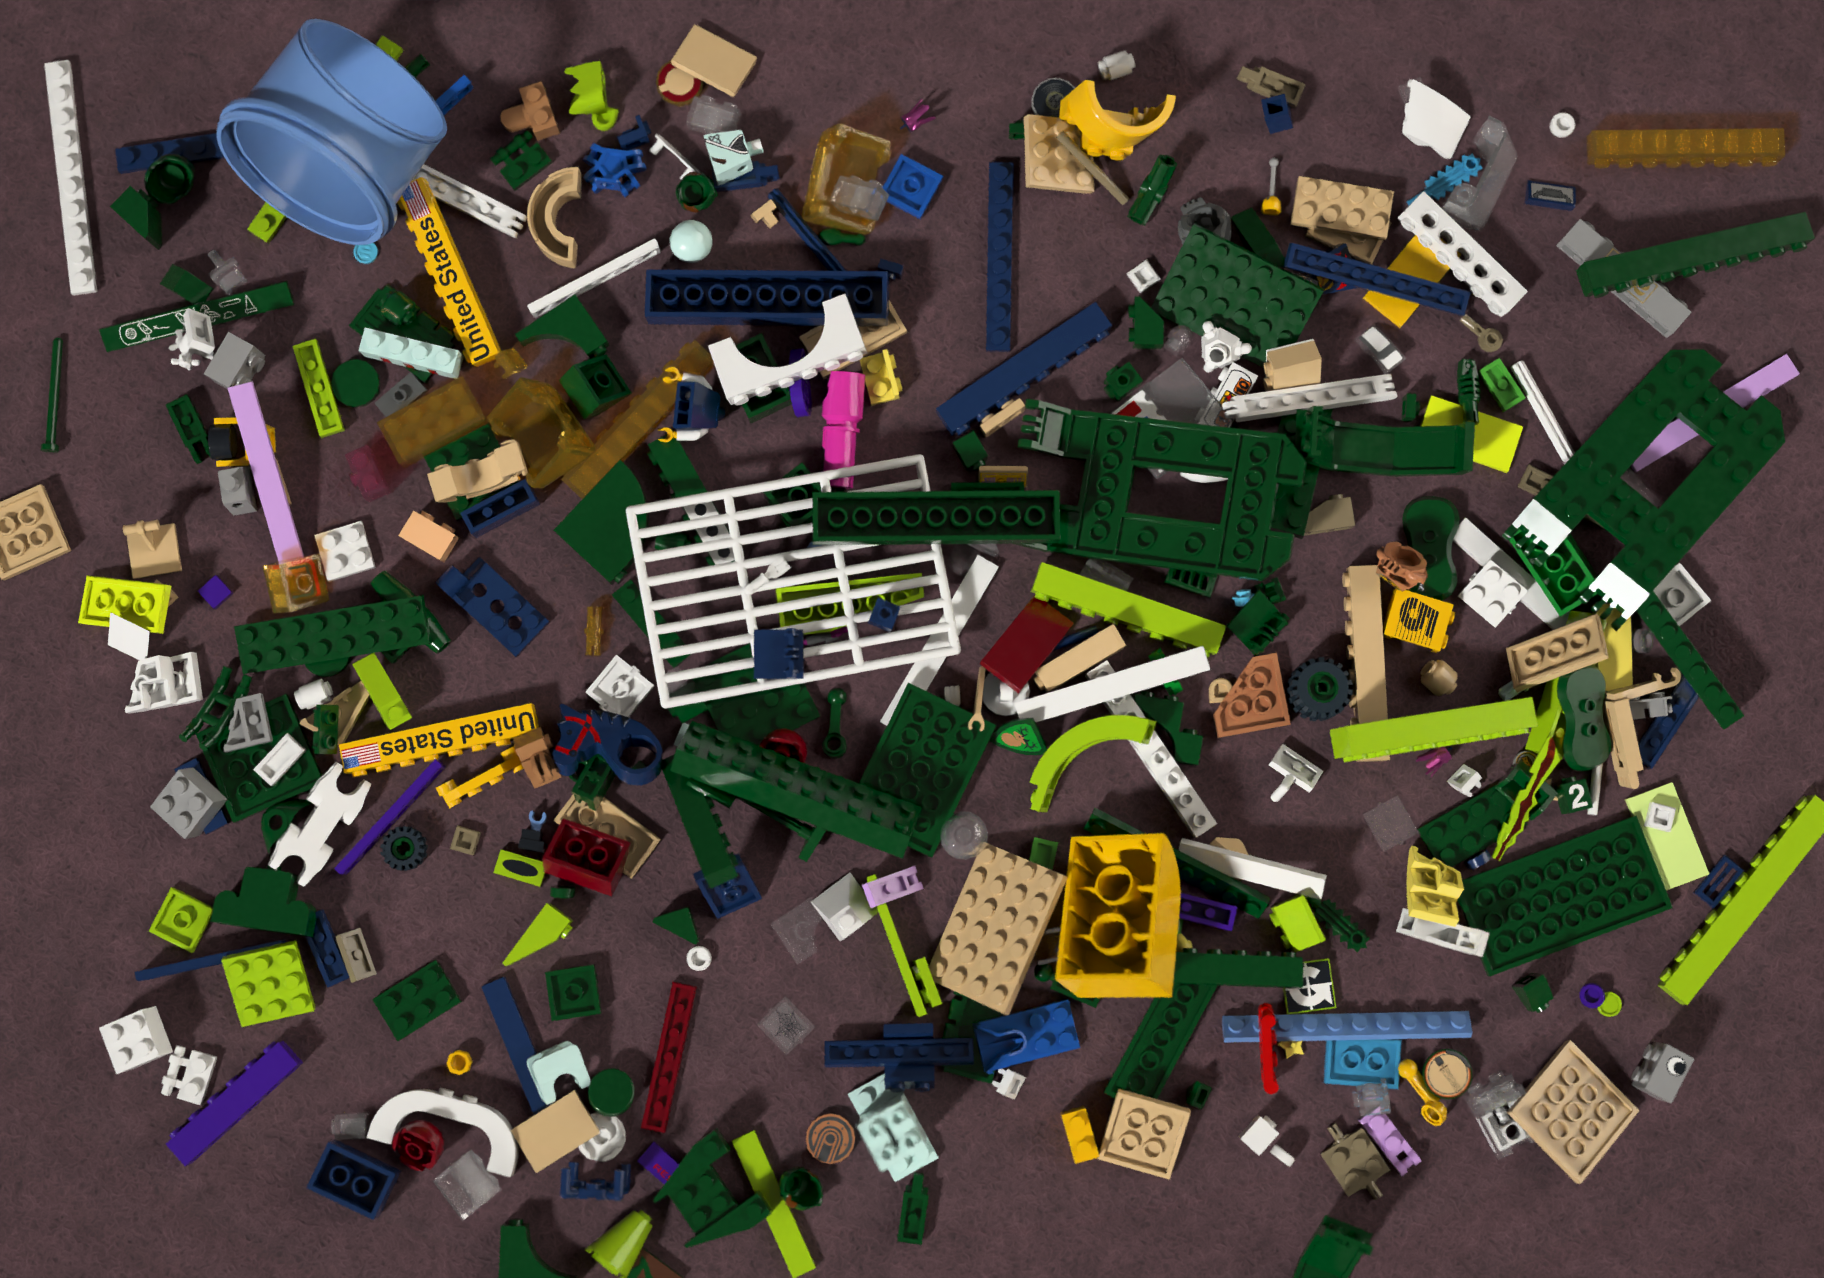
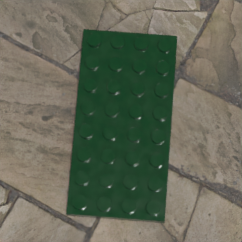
[1458,816,1673,977]

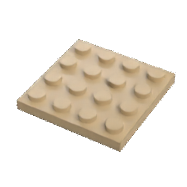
[1507,1040,1639,1184]

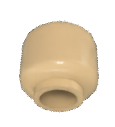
[1421,660,1457,696]

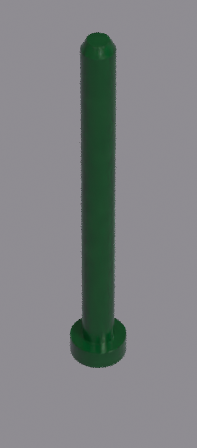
[41,338,63,453]

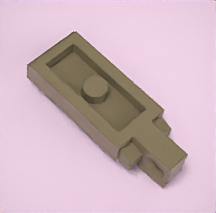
[1237,66,1305,108]

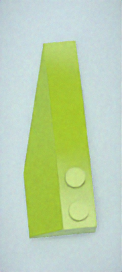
[775,573,924,635]

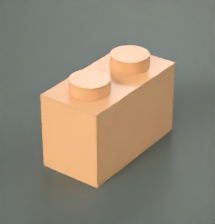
[398,510,459,562]

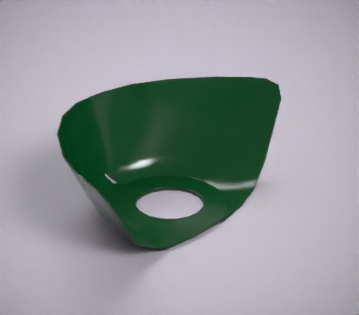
[261,799,311,857]

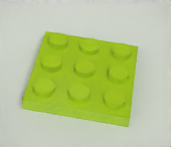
[221,940,315,1027]

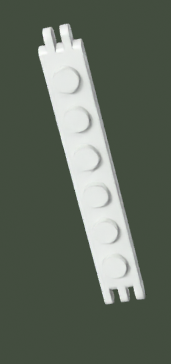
[412,164,527,238]
[1222,374,1397,422]

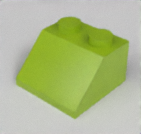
[1269,895,1325,952]

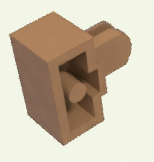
[500,81,560,141]
[513,727,562,789]

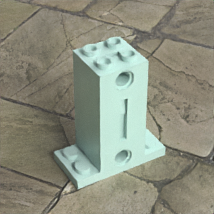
[848,1073,938,1182]

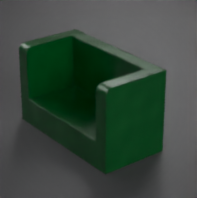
[1495,760,1558,821]

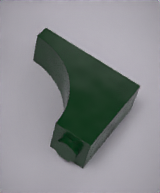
[515,294,610,359]
[499,1218,577,1278]

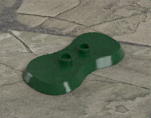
[1402,496,1460,601]
[1557,664,1611,771]

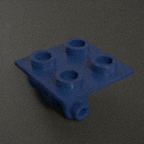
[754,628,803,679]

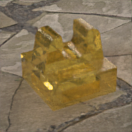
[494,347,528,379]

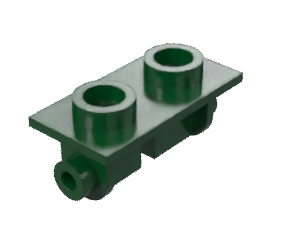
[312,704,339,754]

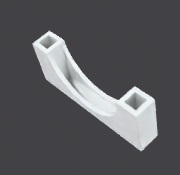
[708,294,867,405]

